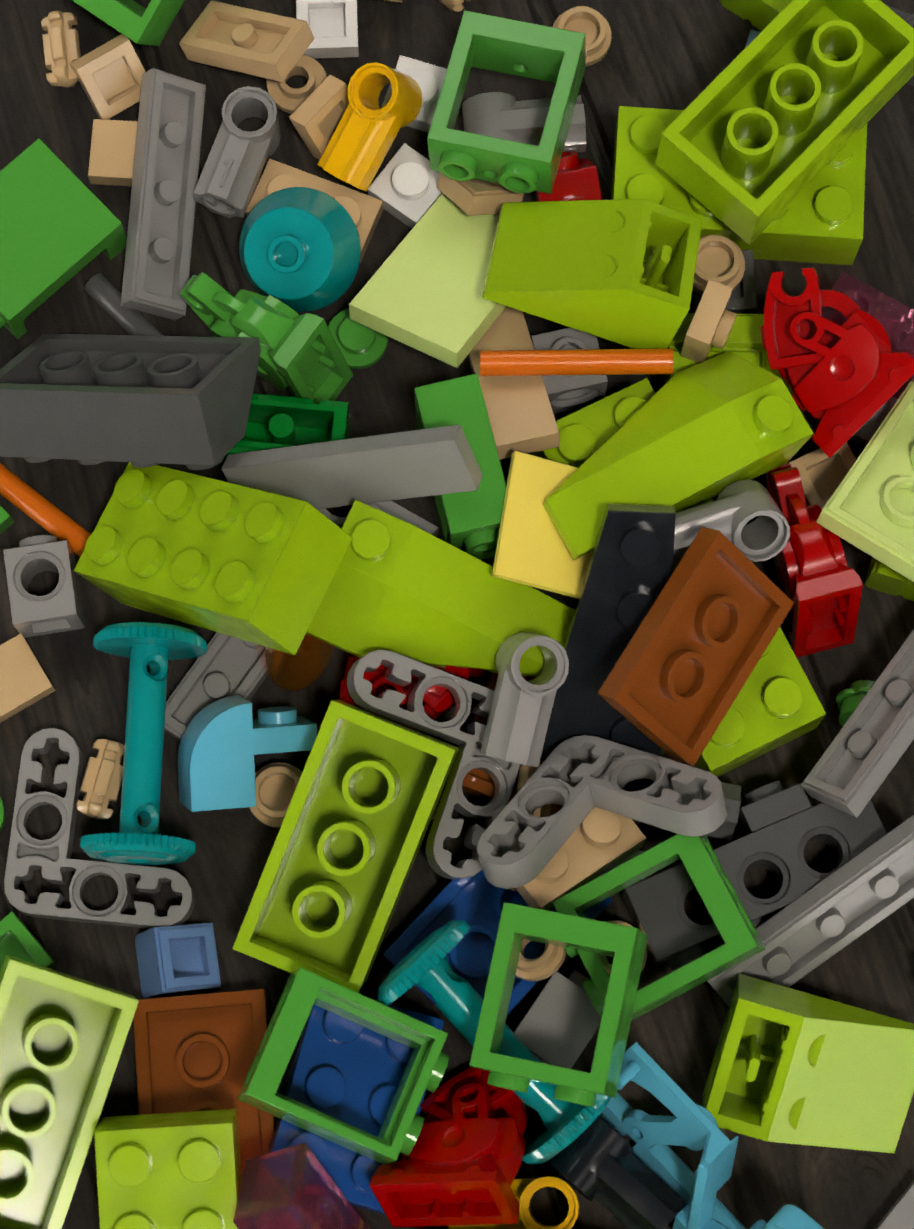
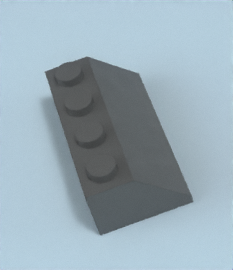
[0,333,261,470]

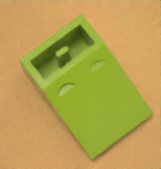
[482,199,703,349]
[702,974,914,1153]

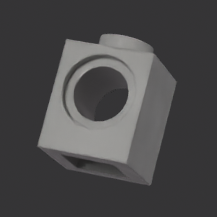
[531,328,608,415]
[3,535,85,638]
[514,970,602,1069]

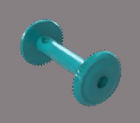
[80,622,207,865]
[378,920,611,1164]

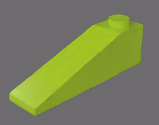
[543,351,814,560]
[306,500,576,677]

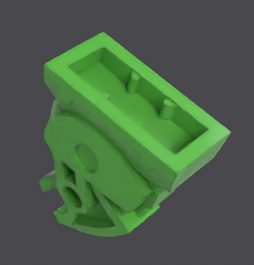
[178,272,353,404]

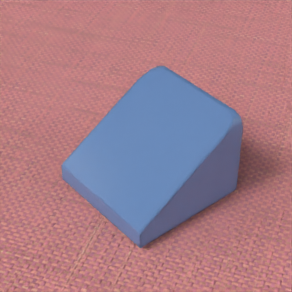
[135,923,221,999]

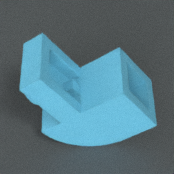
[177,695,317,812]

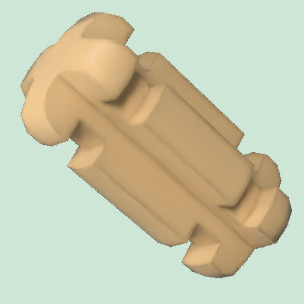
[41,10,81,88]
[75,739,124,819]

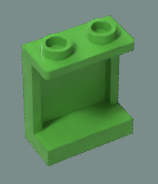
[0,138,127,339]

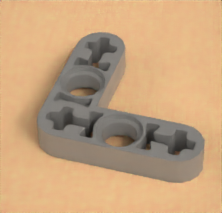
[347,650,520,880]
[4,728,195,929]
[477,735,727,889]

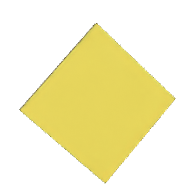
[492,451,592,599]

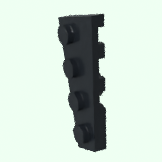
[540,504,676,761]

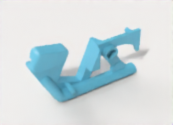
[598,1042,824,1229]

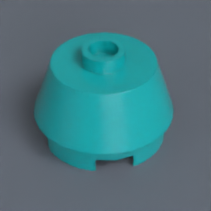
[239,187,361,312]

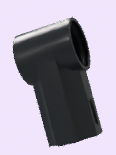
[546,1117,685,1229]

